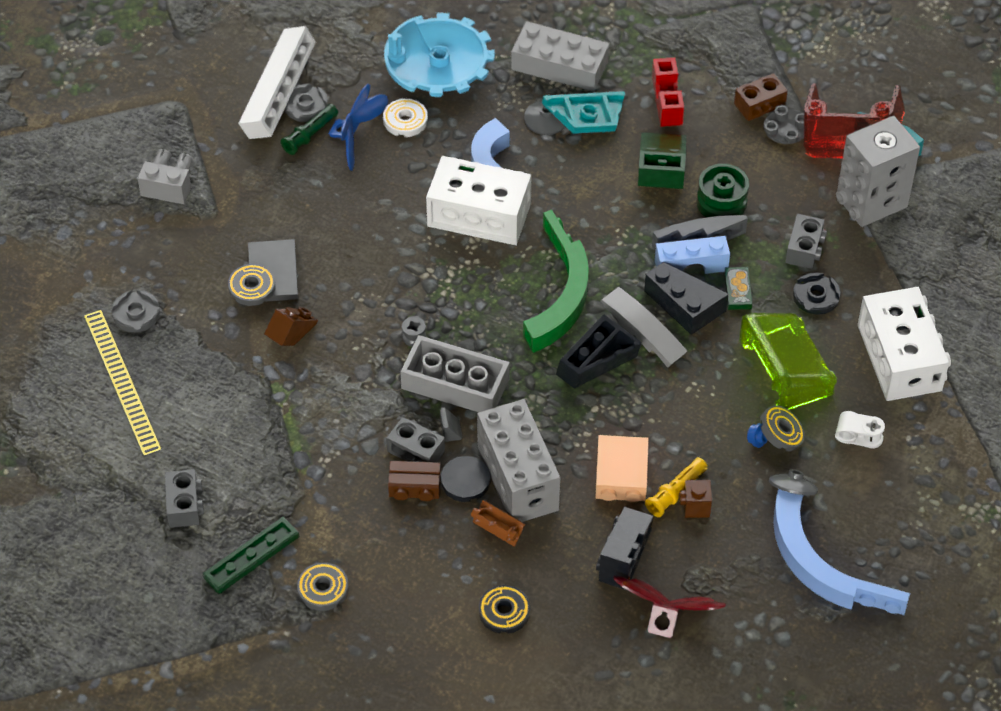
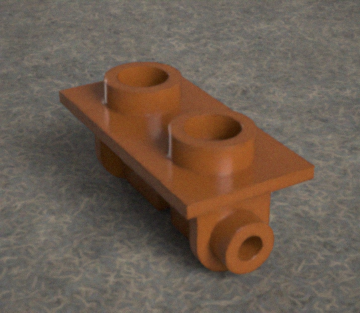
[471,500,525,546]

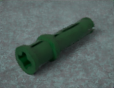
[280,104,339,155]

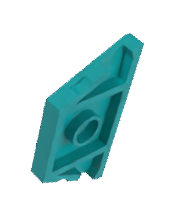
[542,91,625,134]

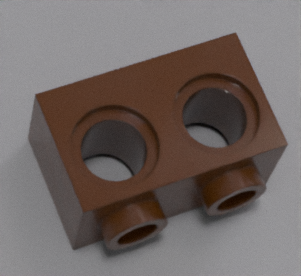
[734,73,788,121]

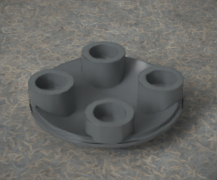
[764,105,809,144]

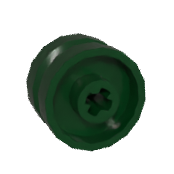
[697,164,749,218]

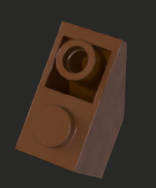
[264,307,318,346]

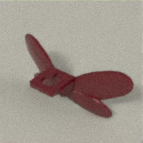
[613,576,726,638]

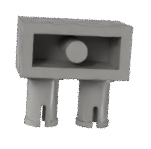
[138,149,193,204]

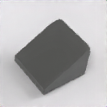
[440,407,463,442]

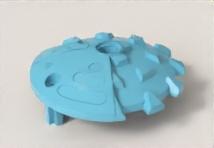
[384,13,494,97]

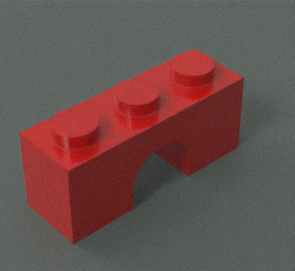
[652,58,684,127]

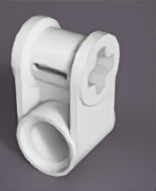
[835,411,885,448]

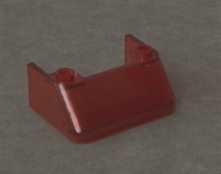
[804,83,905,158]

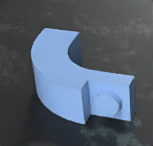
[471,118,510,167]

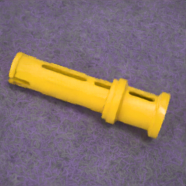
[645,457,708,517]

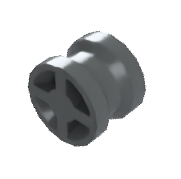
[402,317,426,347]

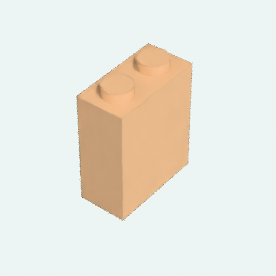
[595,435,648,502]

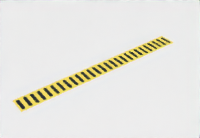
[84,310,161,455]

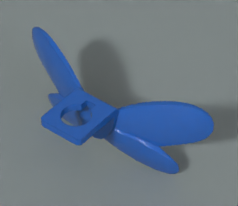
[329,84,388,171]

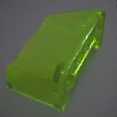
[739,313,837,410]

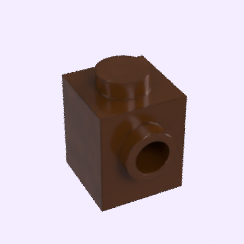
[679,480,712,518]

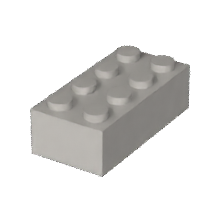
[511,21,609,92]
[401,335,509,412]

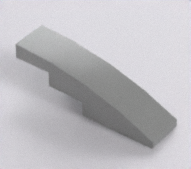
[601,287,687,367]

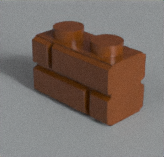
[388,461,441,501]

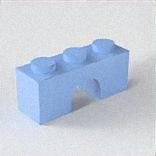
[655,236,730,274]

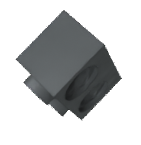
[785,214,827,269]
[387,417,445,463]
[165,469,204,528]

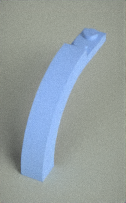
[774,489,910,615]

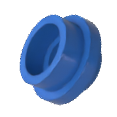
[747,423,768,448]

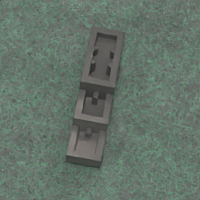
[652,215,748,251]

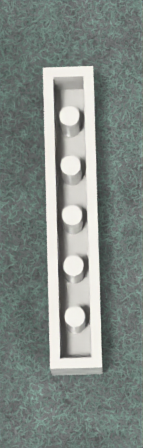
[238,26,316,139]

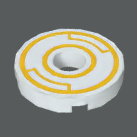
[383,99,427,137]

